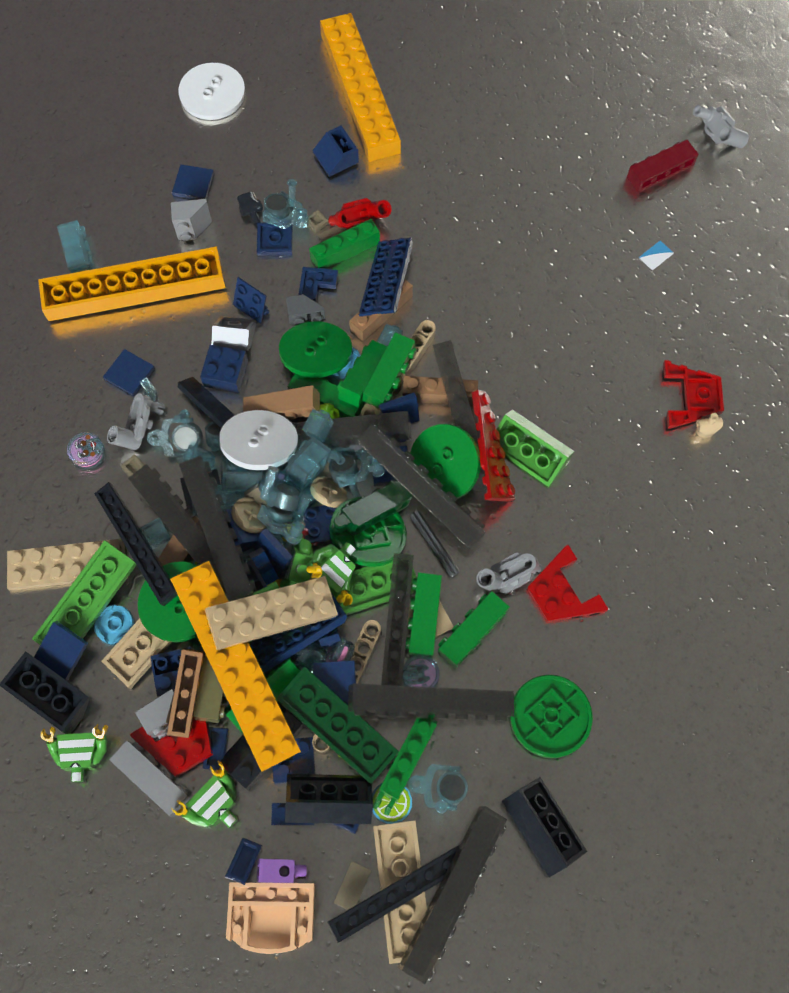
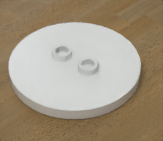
[179,63,245,120]
[220,410,298,470]

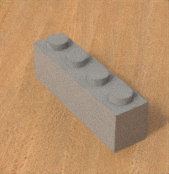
[109,740,191,818]

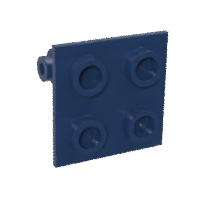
[233,277,269,323]
[300,505,337,543]

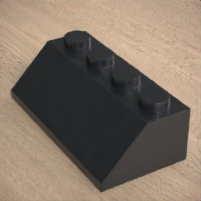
[0,651,90,734]
[219,702,304,791]
[285,774,373,824]
[502,777,588,877]

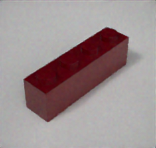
[627,140,699,192]

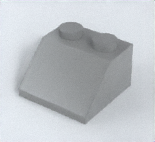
[171,199,212,241]
[212,316,256,351]
[135,689,174,739]

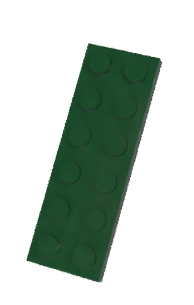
[276,666,399,784]

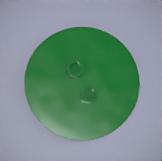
[279,321,352,378]
[409,424,481,501]
[329,497,407,567]
[138,562,197,642]
[510,675,593,758]

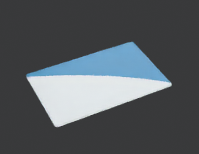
[639,241,674,270]

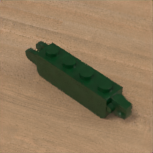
[330,478,420,536]

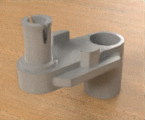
[693,105,749,148]
[107,393,165,450]
[476,552,542,594]

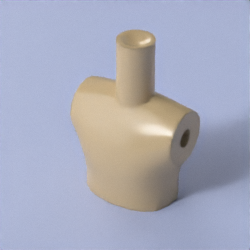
[696,413,723,438]

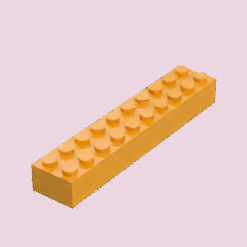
[320,13,401,162]
[38,246,226,321]
[170,561,301,772]

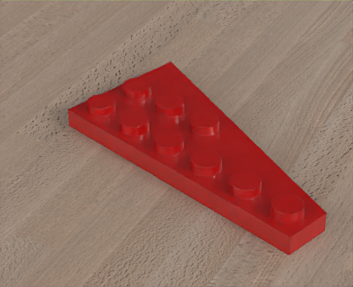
[472,390,515,502]

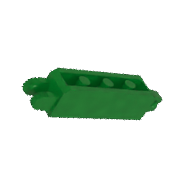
[373,705,438,816]

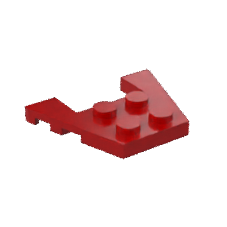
[663,360,724,429]
[527,545,609,623]
[130,718,213,777]

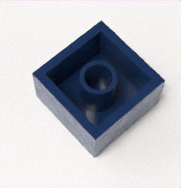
[200,345,248,393]

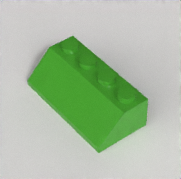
[497,410,575,487]

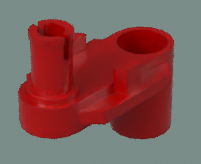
[328,198,392,230]

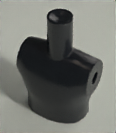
[237,192,263,225]

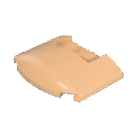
[226,882,315,954]

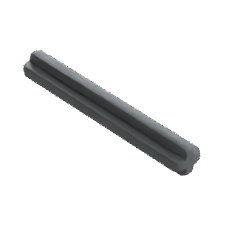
[411,510,459,577]

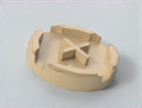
[310,477,347,508]
[231,497,268,533]

